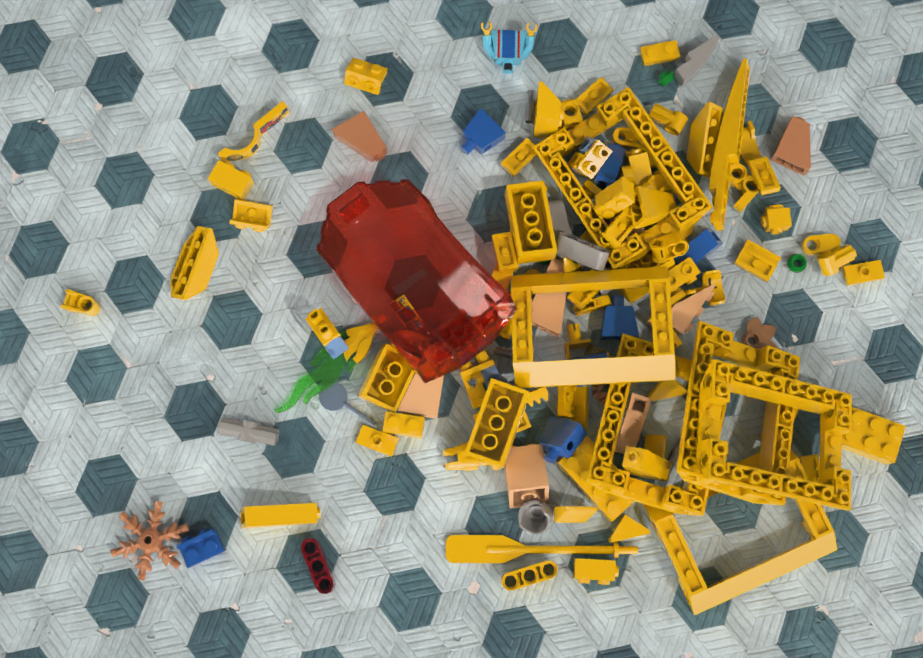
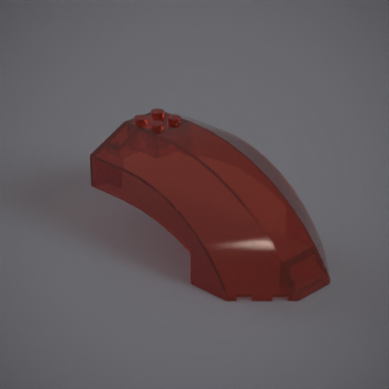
[316,179,517,384]

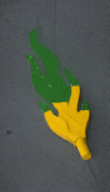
[275,314,387,413]

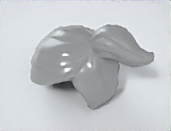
[518,500,560,535]

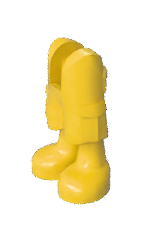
[443,442,500,471]

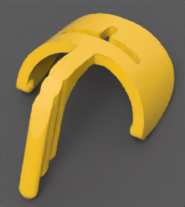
[684,270,726,306]

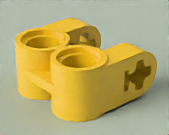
[729,164,759,213]

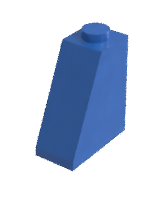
[594,143,626,191]
[674,229,723,265]

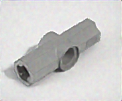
[218,417,280,446]

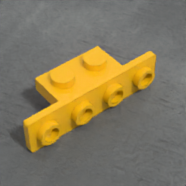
[557,385,588,436]

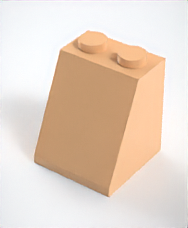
[504,444,549,508]

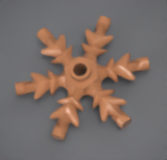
[111,501,189,580]

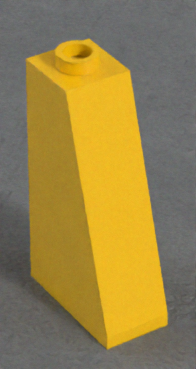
[622,446,672,482]
[240,503,320,529]

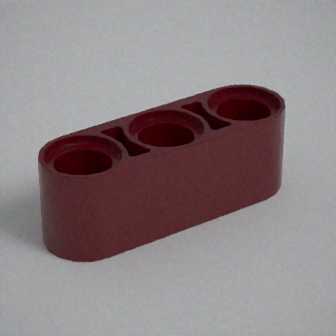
[301,538,336,594]

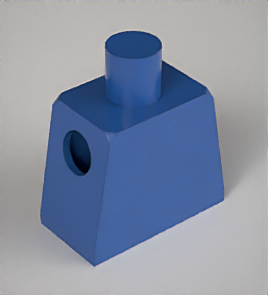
[460,108,506,155]
[600,295,639,340]
[540,416,587,464]

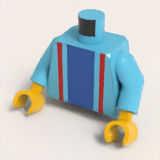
[480,21,538,74]

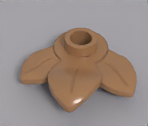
[742,317,777,349]

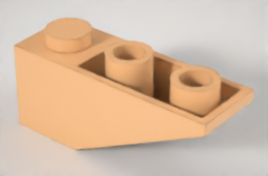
[671,285,715,336]
[614,393,651,455]

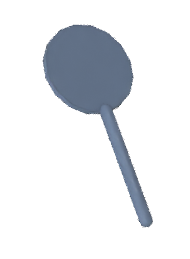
[319,382,376,425]

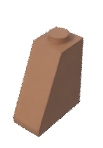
[332,111,388,162]
[770,116,811,176]

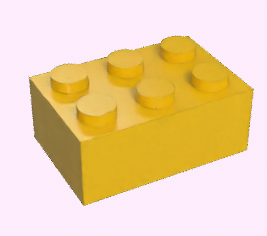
[841,407,906,465]

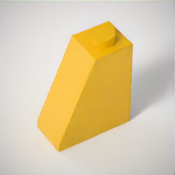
[629,186,677,229]

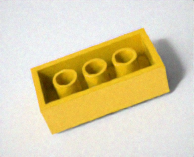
[504,180,557,264]
[464,378,530,468]
[557,436,634,522]

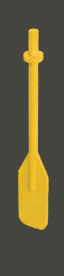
[446,535,638,563]

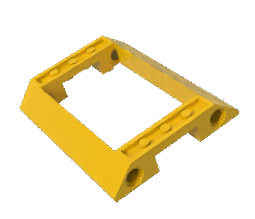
[533,87,713,270]
[511,266,675,388]
[676,320,801,505]
[586,334,727,516]
[696,359,852,511]
[643,450,837,615]

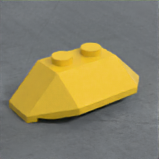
[686,102,724,179]
[170,226,219,301]

